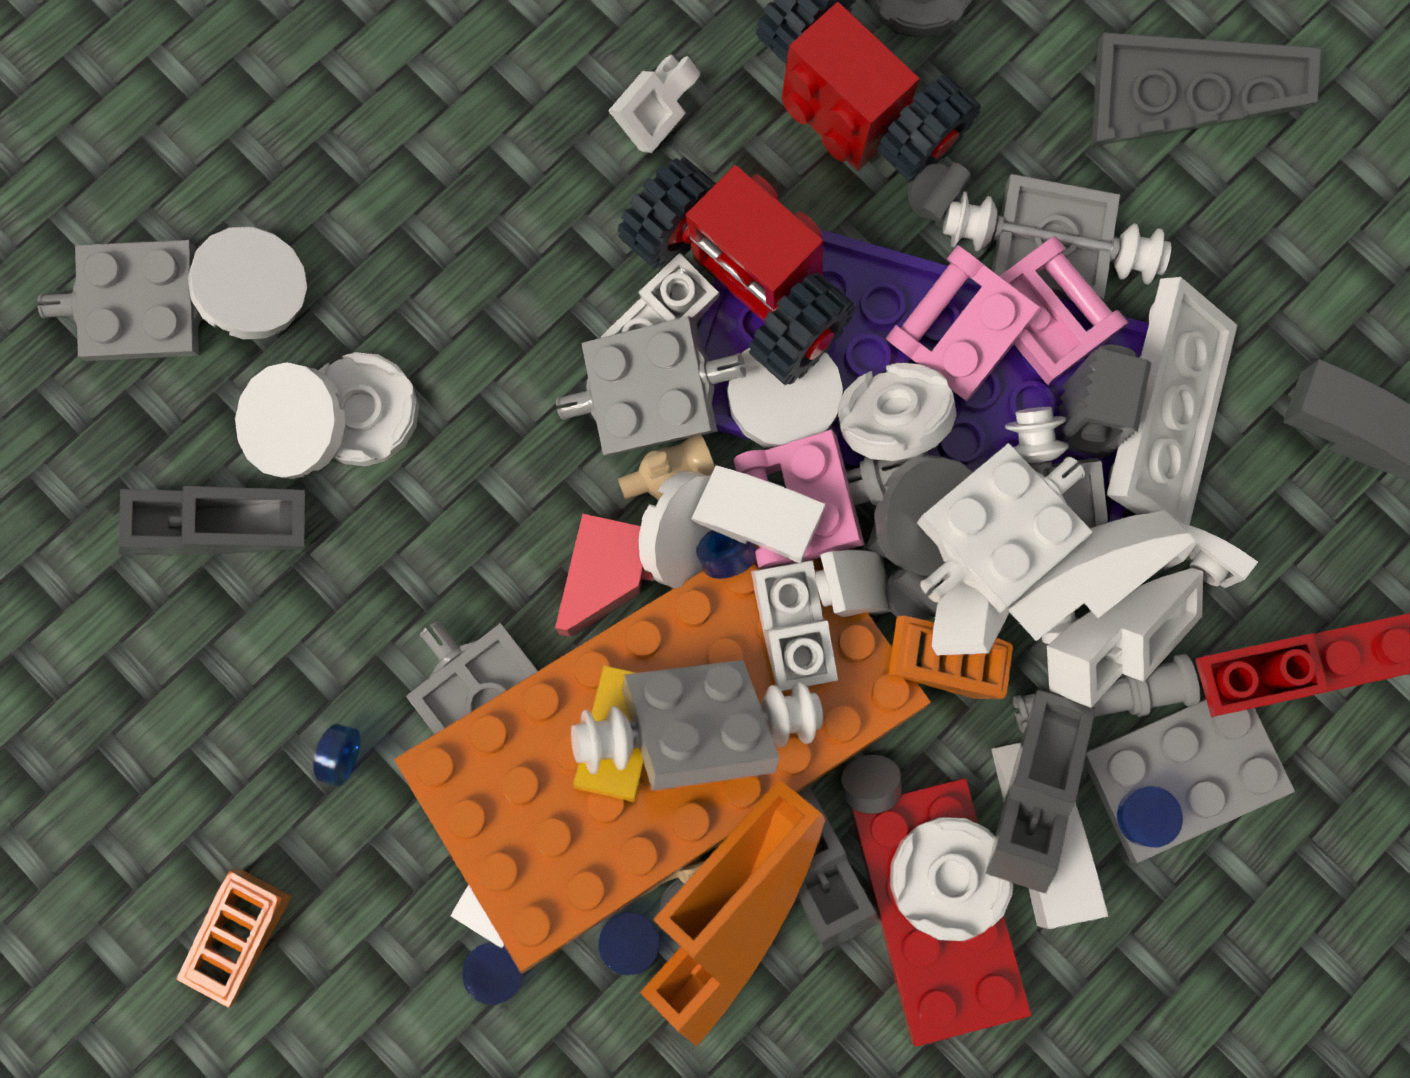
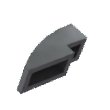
[1283,359,1410,482]
[119,486,305,555]
[985,690,1096,894]
[797,786,878,952]

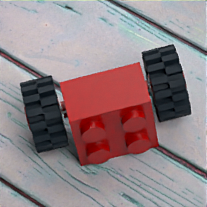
[756,0,981,182]
[618,157,856,385]

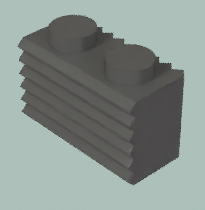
[1054,345,1151,458]

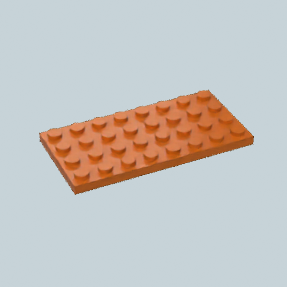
[394,542,931,974]

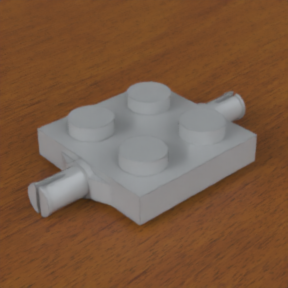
[37,240,202,361]
[556,316,746,456]
[406,620,538,734]

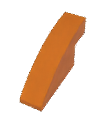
[640,779,826,1046]

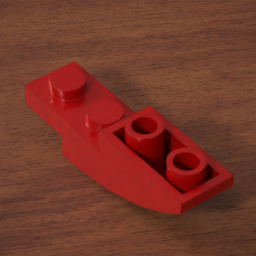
[1195,613,1410,717]

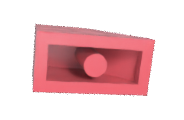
[555,514,654,637]

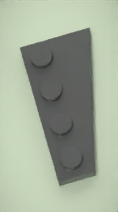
[1091,33,1321,147]

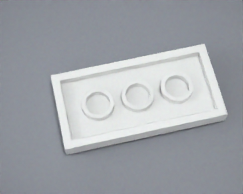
[1107,277,1237,525]

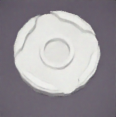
[188,227,307,339]
[727,348,843,448]
[319,352,419,466]
[235,362,346,479]
[837,363,957,461]
[638,471,725,588]
[890,817,1013,941]

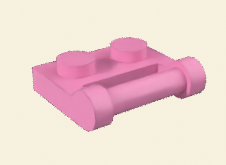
[999,236,1129,385]
[885,245,1041,402]
[734,429,864,569]

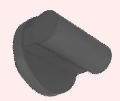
[908,162,971,221]
[885,568,939,621]

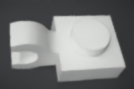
[608,55,701,153]

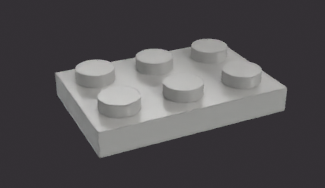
[1084,698,1295,863]

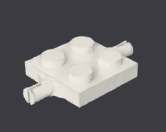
[917,443,1093,614]

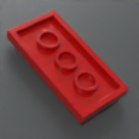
[849,778,1031,1047]

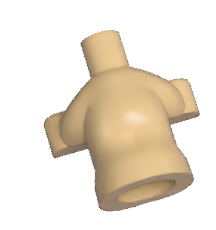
[618,435,715,501]

